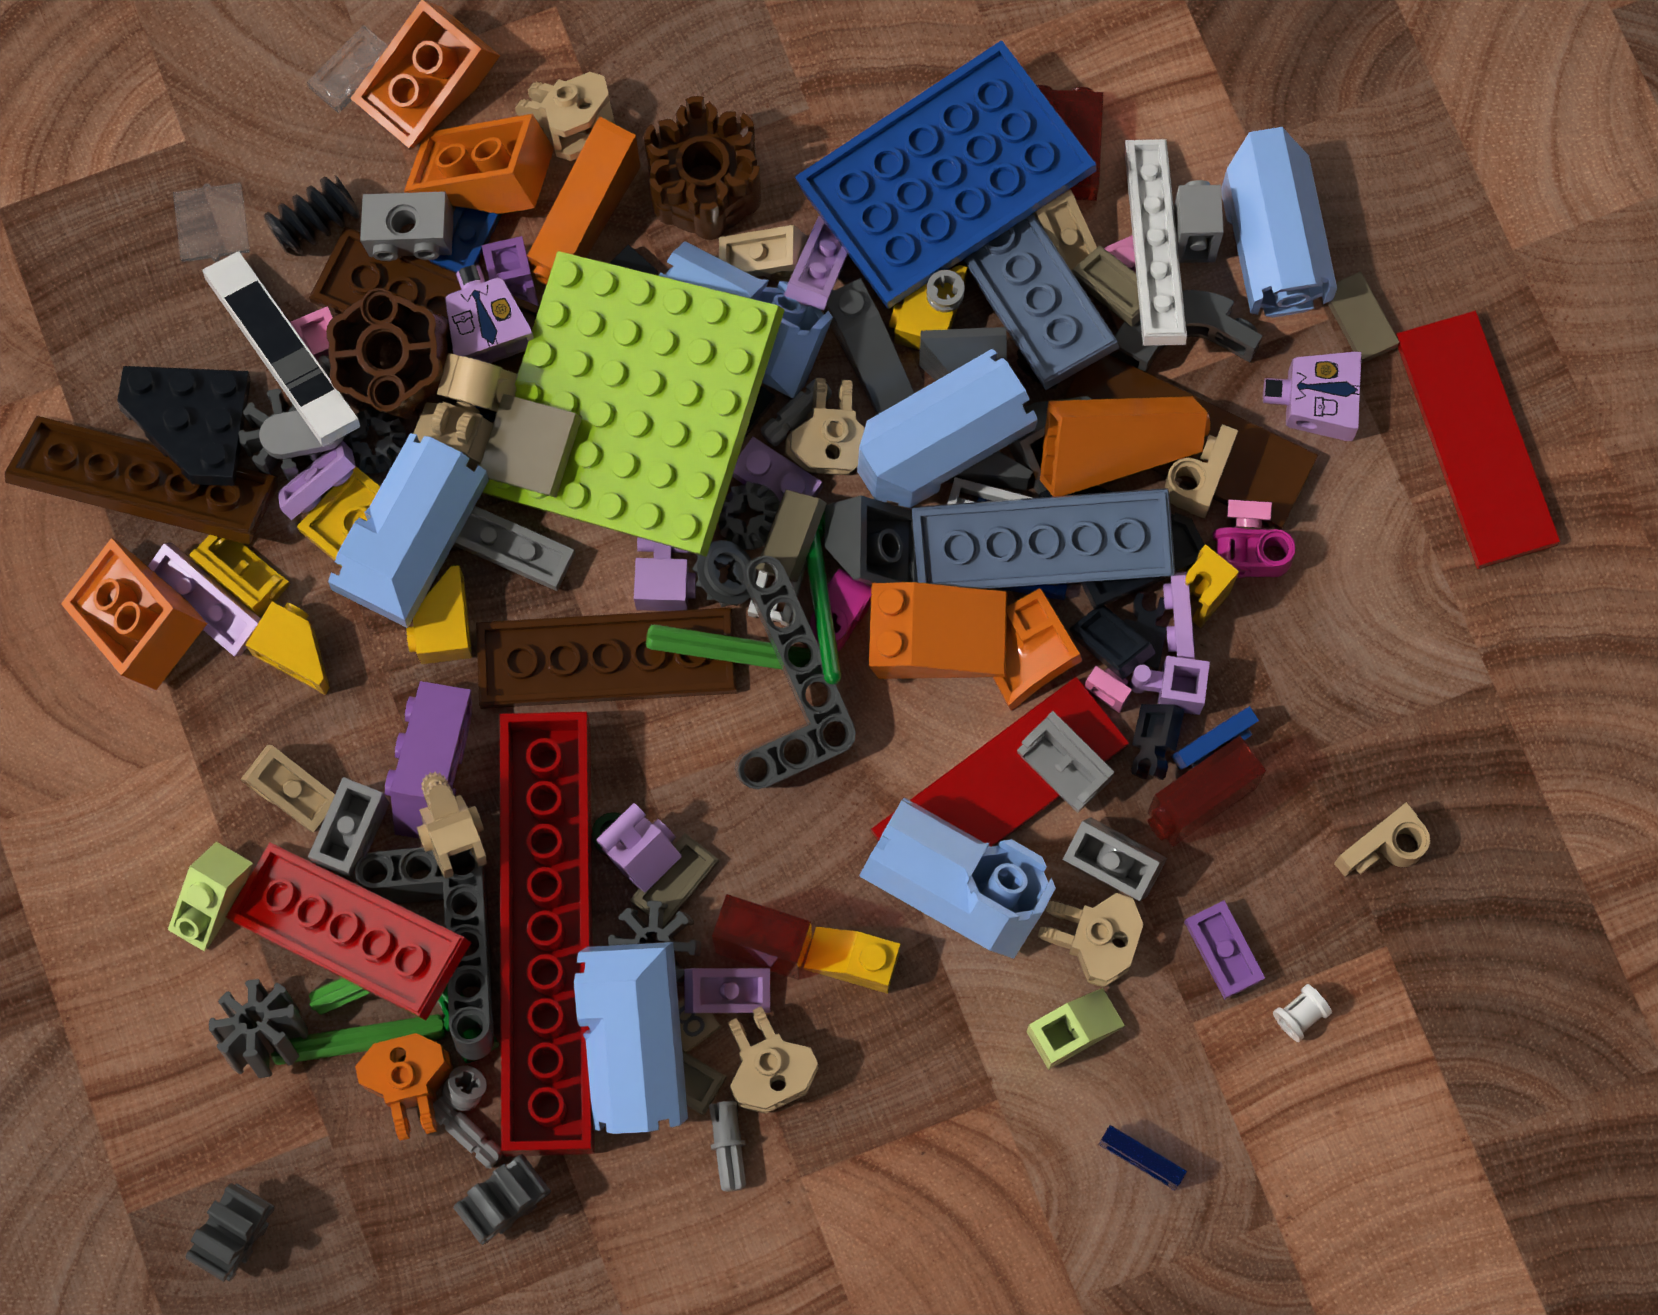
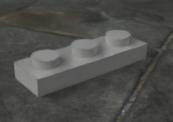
[453,506,575,591]

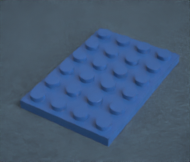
[795,40,1097,309]

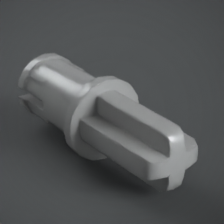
[709,1101,746,1192]

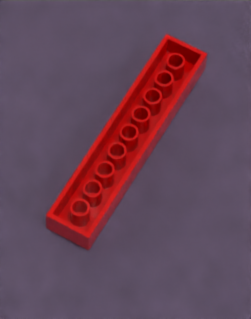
[500,711,595,1157]

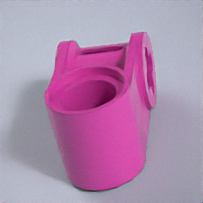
[1213,527,1295,578]
[809,569,872,652]

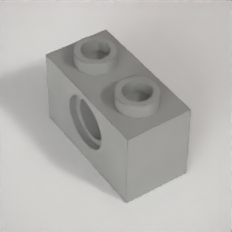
[1174,180,1223,263]
[360,192,454,261]
[308,777,390,882]
[1062,817,1167,901]

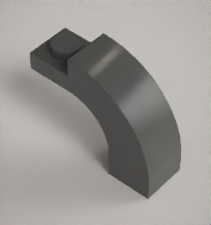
[1108,290,1263,373]

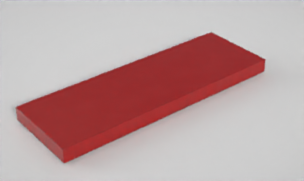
[1396,310,1560,569]
[871,677,1129,847]
[225,842,471,1021]

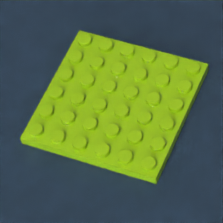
[482,251,785,557]

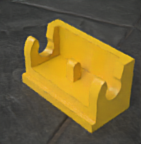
[189,535,290,617]
[1185,544,1239,628]

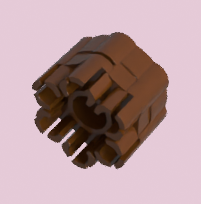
[644,96,762,240]
[326,288,453,419]

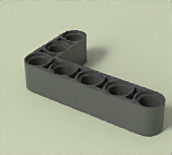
[734,555,856,789]
[355,847,495,1060]

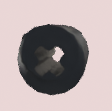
[264,175,360,255]

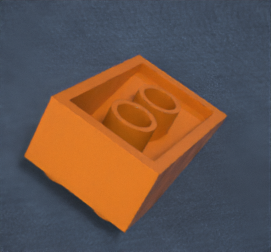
[350,0,500,149]
[404,114,554,214]
[61,538,208,690]
[869,582,1008,679]

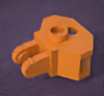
[355,1033,453,1141]

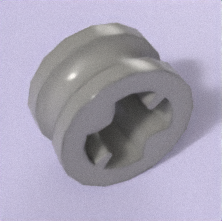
[926,270,965,312]
[442,1065,487,1111]

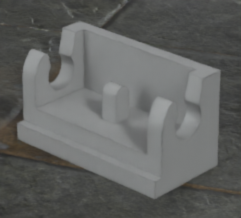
[1017,711,1114,813]

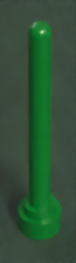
[806,510,841,685]

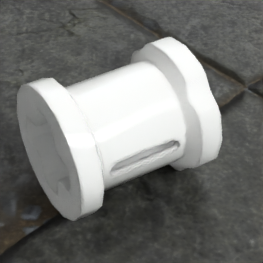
[1273,984,1332,1042]

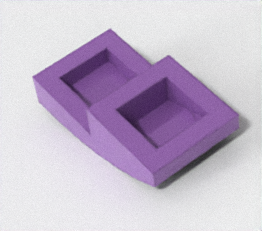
[481,236,539,306]

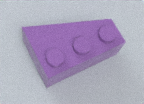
[385,681,472,839]

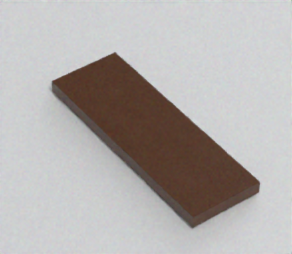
[309,226,539,374]
[1063,355,1318,530]
[5,416,278,545]
[476,607,737,709]

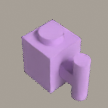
[634,538,696,611]
[1130,656,1210,715]
[596,803,682,893]

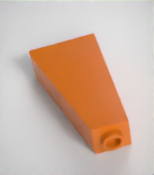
[527,116,641,285]
[1040,396,1210,497]

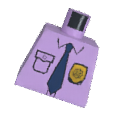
[446,265,534,363]
[1263,352,1361,441]

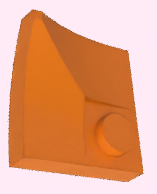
[992,588,1082,711]

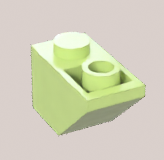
[168,842,253,951]
[1027,988,1125,1070]

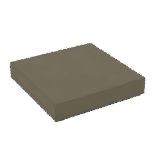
[480,394,582,498]

